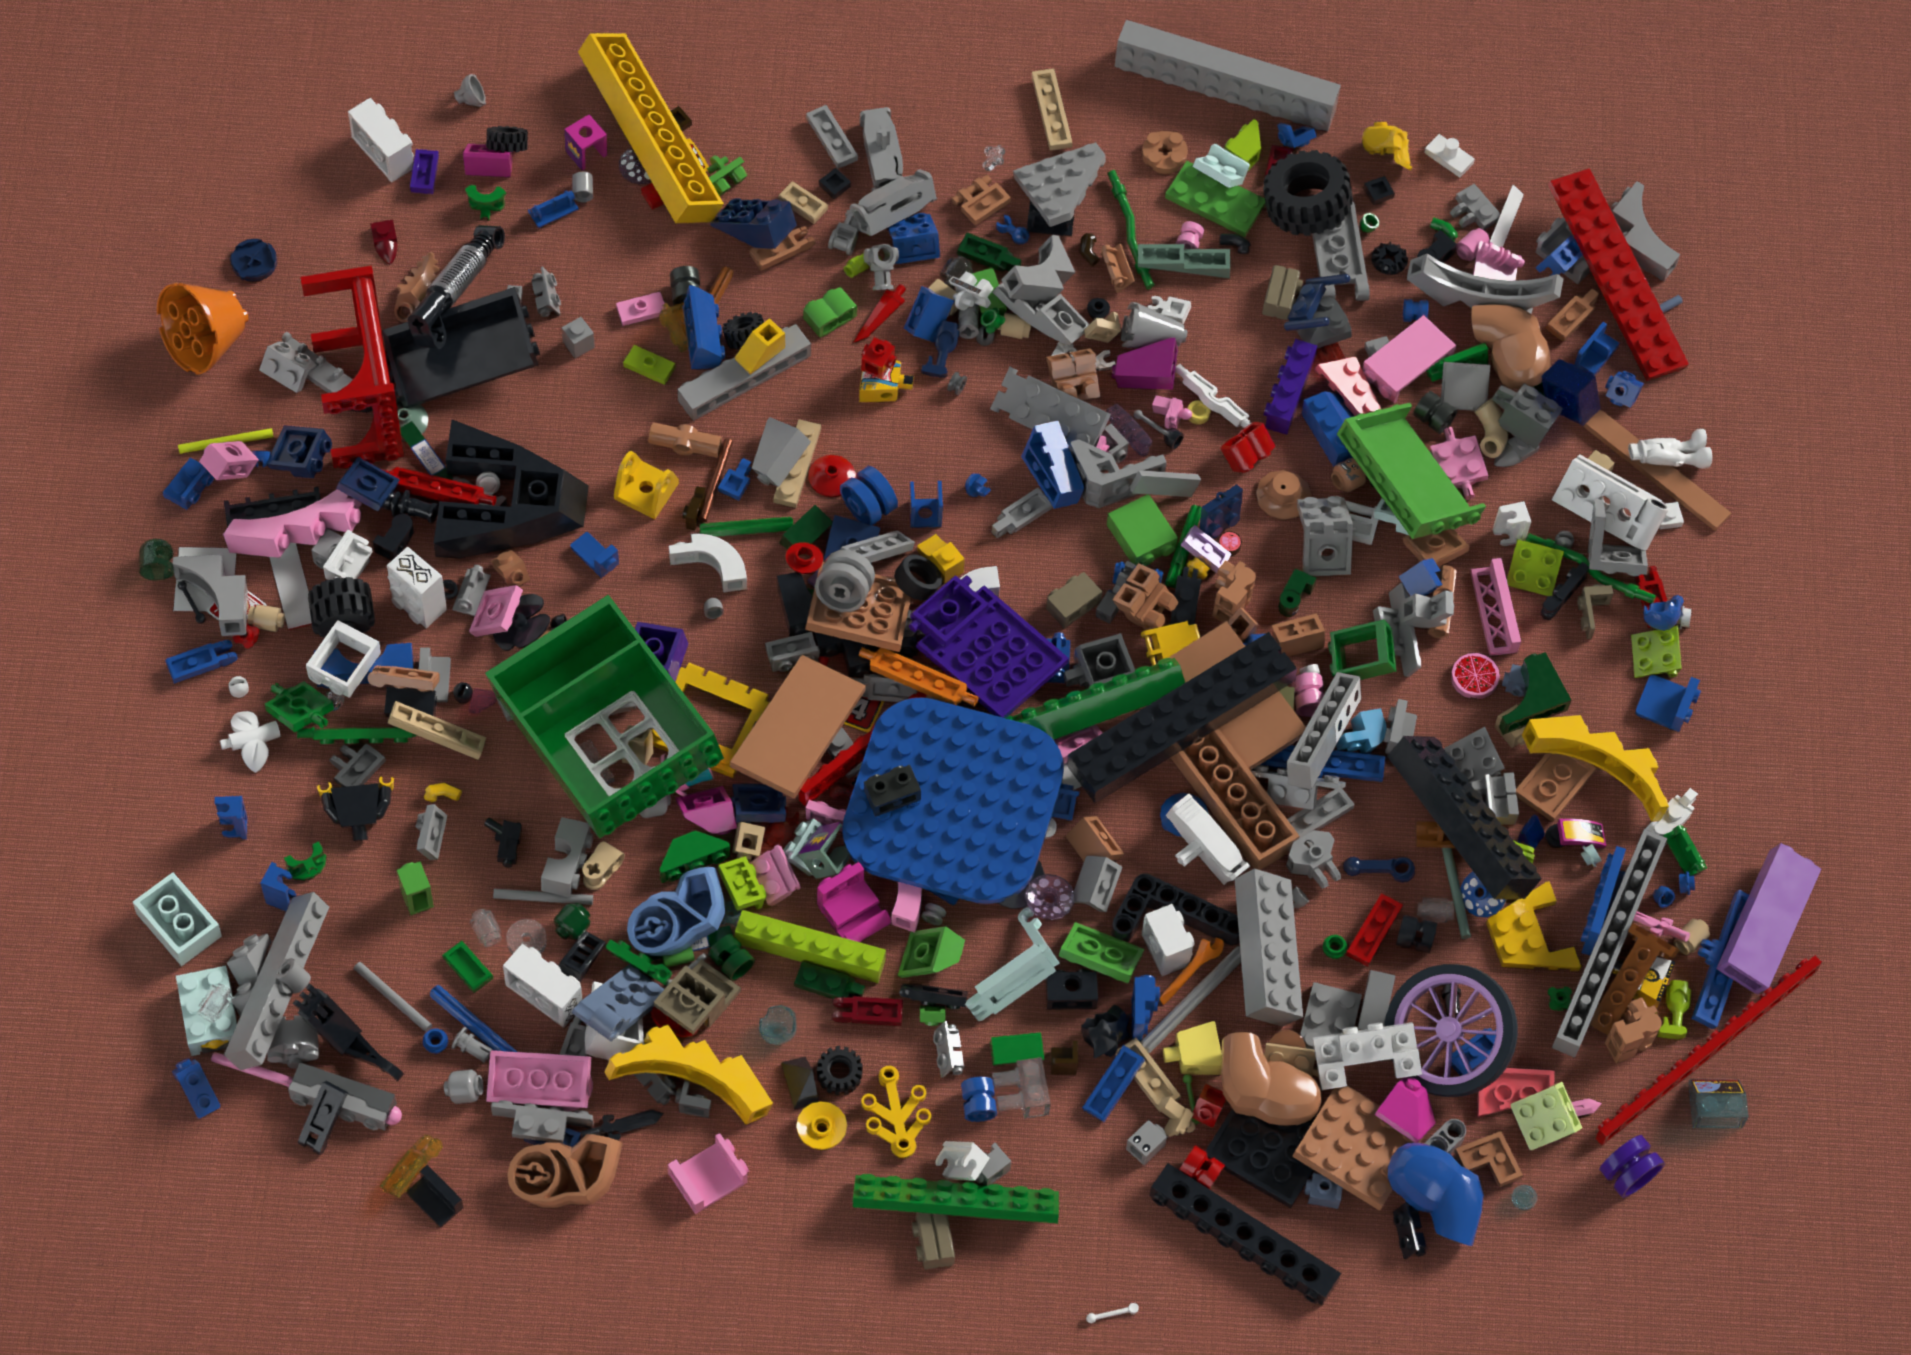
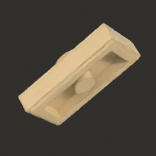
[778,181,828,224]

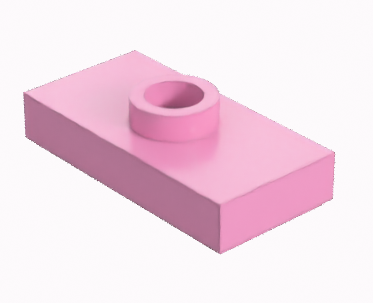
[616,292,667,326]

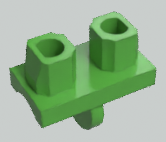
[707,155,747,196]

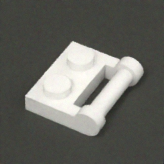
[1338,496,1379,545]

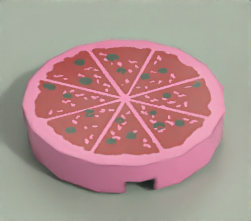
[1451,653,1500,699]

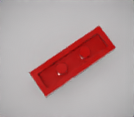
[1346,893,1403,967]

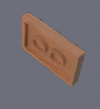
[1516,753,1596,822]

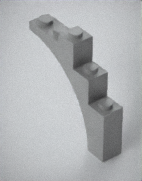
[1407,254,1564,314]

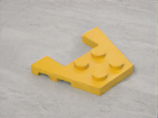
[1486,881,1581,971]

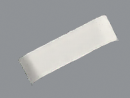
[270,543,312,630]

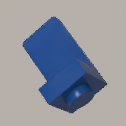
[570,532,619,578]
[172,1058,220,1118]

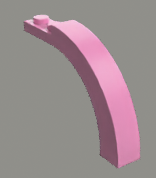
[806,800,922,933]

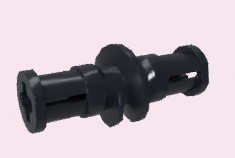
[382,490,439,523]

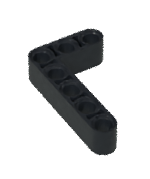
[1111,873,1240,945]

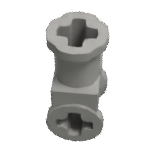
[828,210,858,256]

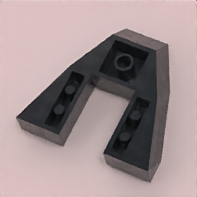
[434,419,589,559]

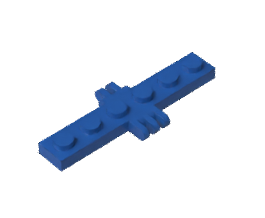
[1260,745,1385,782]
[1691,890,1749,1029]

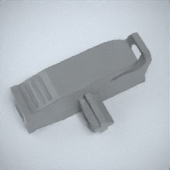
[859,107,903,188]
[850,169,937,236]

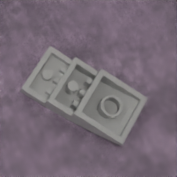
[992,283,1089,346]

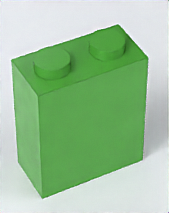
[1106,494,1178,566]

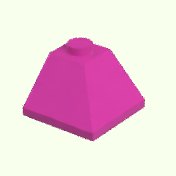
[676,786,737,835]
[1375,1077,1436,1143]

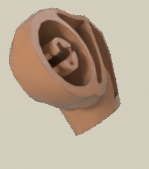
[1471,305,1551,389]

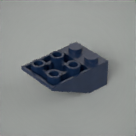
[710,198,797,249]

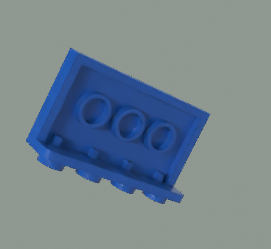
[1580,846,1626,956]

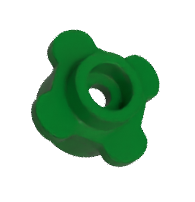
[981,308,1005,334]
[1547,986,1572,1011]

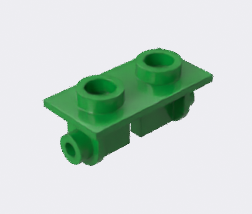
[1663,825,1707,876]

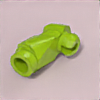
[843,252,882,278]

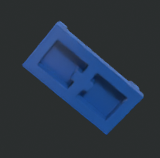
[1535,235,1583,276]
[215,796,247,840]
[261,862,296,911]

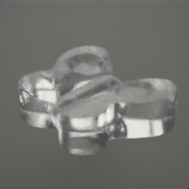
[982,145,1005,171]

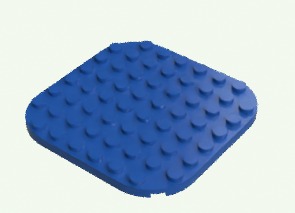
[842,698,1064,904]

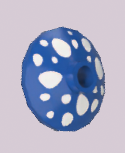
[1461,871,1507,917]

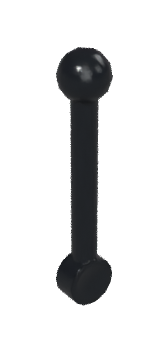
[177,581,206,624]

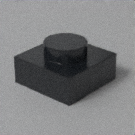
[819,168,851,199]
[1363,176,1395,206]

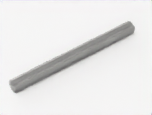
[1140,946,1241,1053]

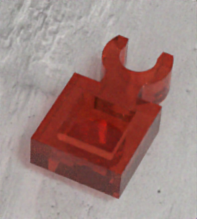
[762,806,799,850]

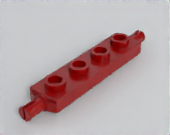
[382,467,496,506]

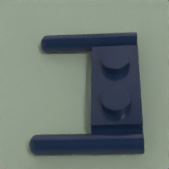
[1284,274,1350,331]

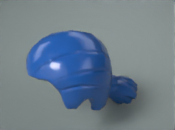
[1643,595,1684,631]

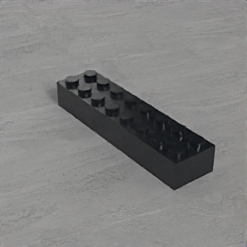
[1387,736,1542,899]

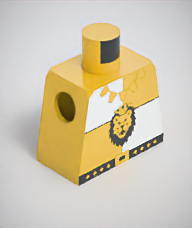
[1612,957,1676,1009]

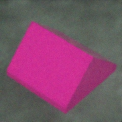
[463,144,513,177]

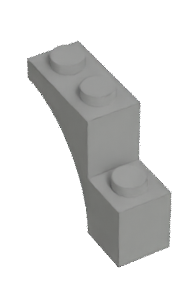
[227,933,272,1017]

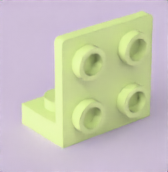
[1510,1082,1582,1150]

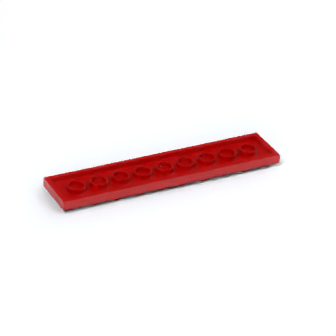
[1548,168,1689,381]

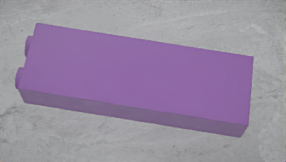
[1716,843,1821,995]

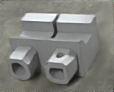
[1471,772,1519,825]

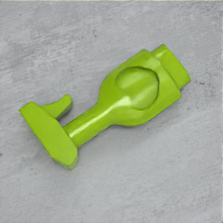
[1657,980,1691,1040]

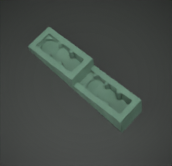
[1138,244,1230,278]

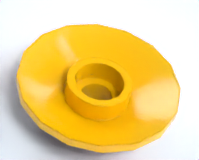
[796,1101,847,1150]

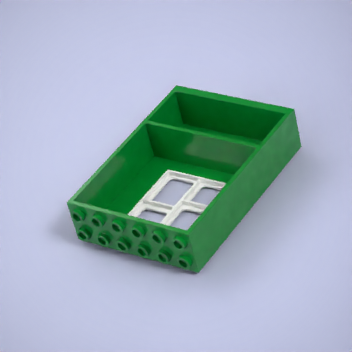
[485,594,724,839]

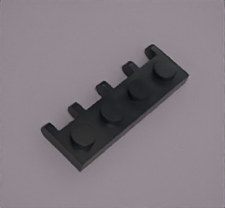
[224,486,321,528]

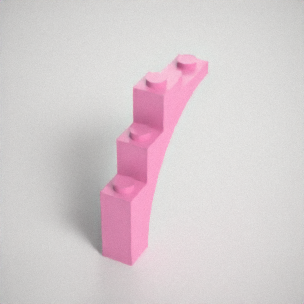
[223,489,362,558]

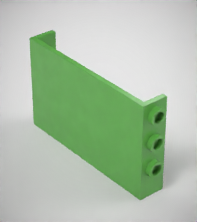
[1337,403,1486,539]

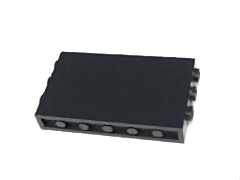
[382,287,540,408]

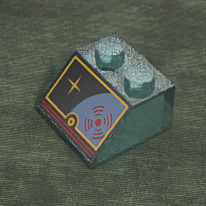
[1689,1079,1748,1128]

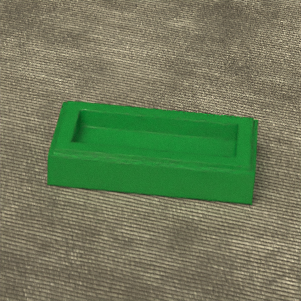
[442,940,494,993]

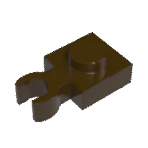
[682,486,706,531]

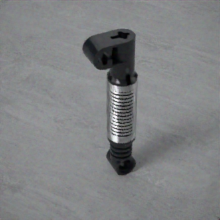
[407,225,505,349]

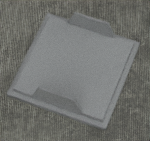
[1441,362,1490,411]

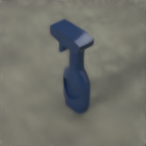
[921,321,960,378]

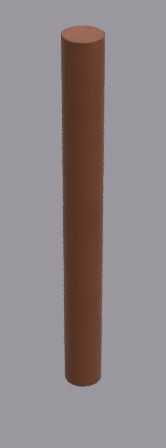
[698,438,733,523]

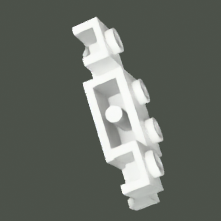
[1312,1022,1422,1090]

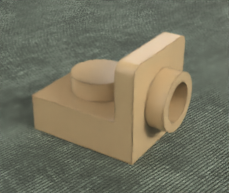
[1084,312,1121,343]

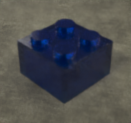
[1541,359,1601,426]

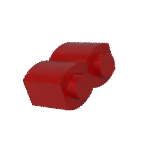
[1220,422,1275,473]

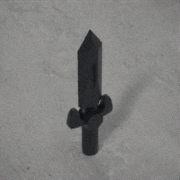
[581,1110,664,1140]

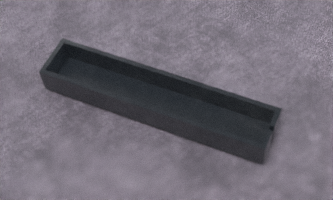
[1067,632,1297,804]

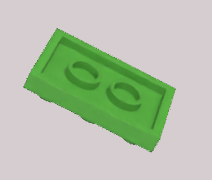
[1059,922,1144,983]

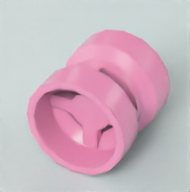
[1176,221,1204,249]

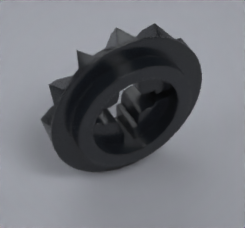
[1371,241,1408,275]

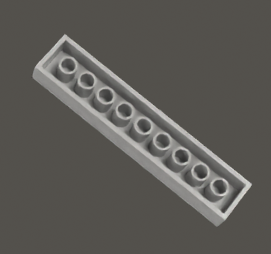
[1115,20,1341,132]

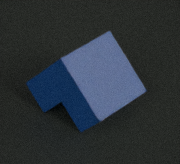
[1398,558,1442,596]

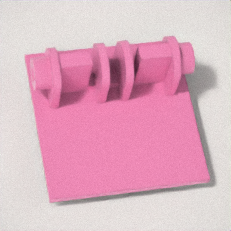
[1473,241,1525,280]

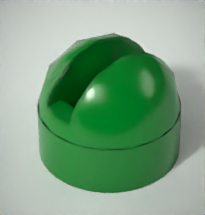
[1359,213,1379,233]

